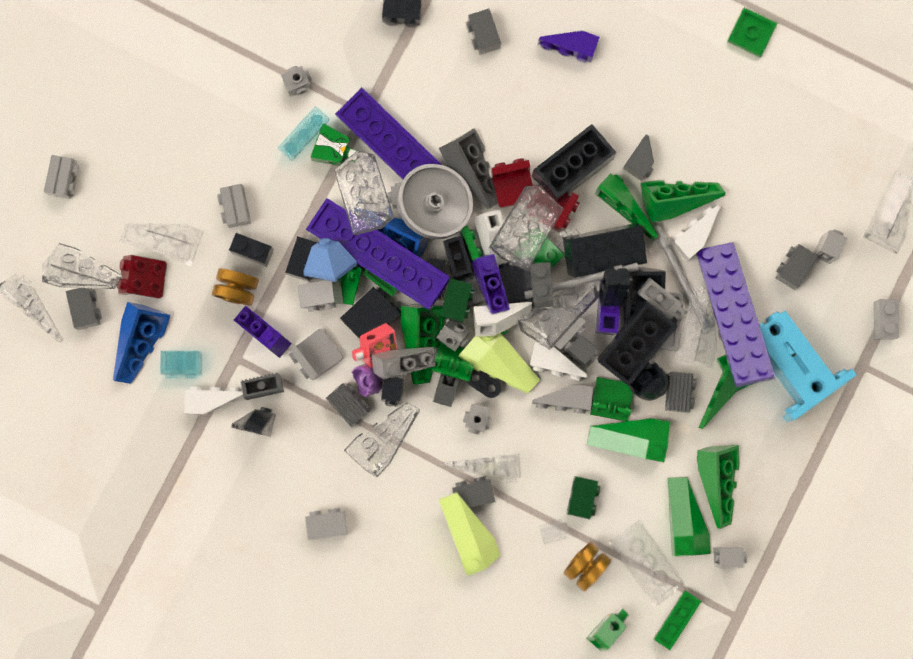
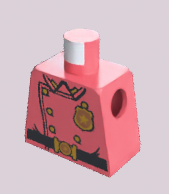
[352,323,397,368]

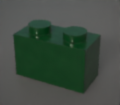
[440,279,475,323]
[566,476,600,519]

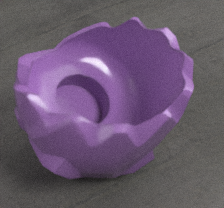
[352,364,382,397]

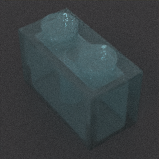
[160,351,202,379]

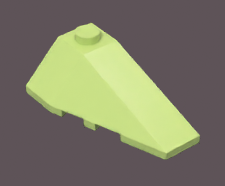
[459,333,540,394]
[439,493,501,576]

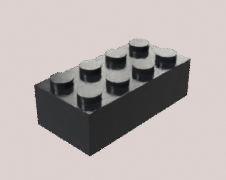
[532,124,617,204]
[562,224,647,277]
[597,299,677,386]

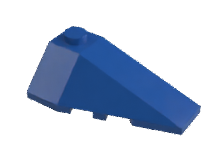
[353,207,429,258]
[113,302,171,384]

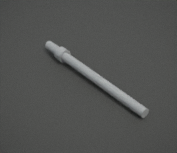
[653,225,709,330]
[524,263,639,299]

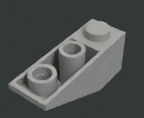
[372,347,436,379]
[532,385,593,414]

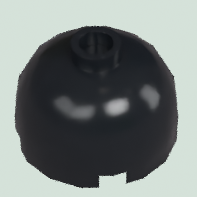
[630,362,669,401]

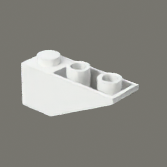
[672,205,720,261]
[474,210,506,268]
[473,302,532,337]
[529,343,587,381]
[184,387,243,415]

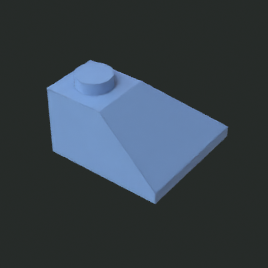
[303,238,357,282]

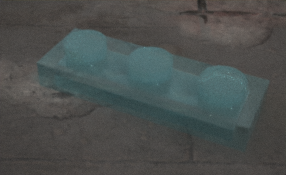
[277,106,330,161]

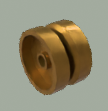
[211,268,259,306]
[563,541,612,592]

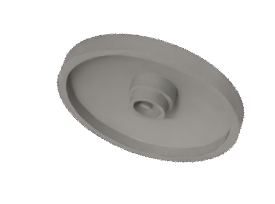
[397,164,473,239]

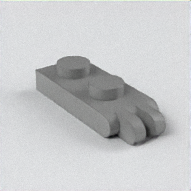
[637,278,687,321]

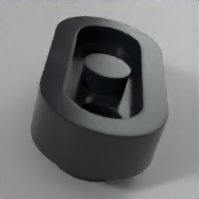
[467,369,501,398]

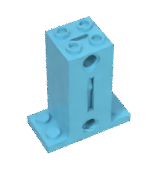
[759,311,857,422]

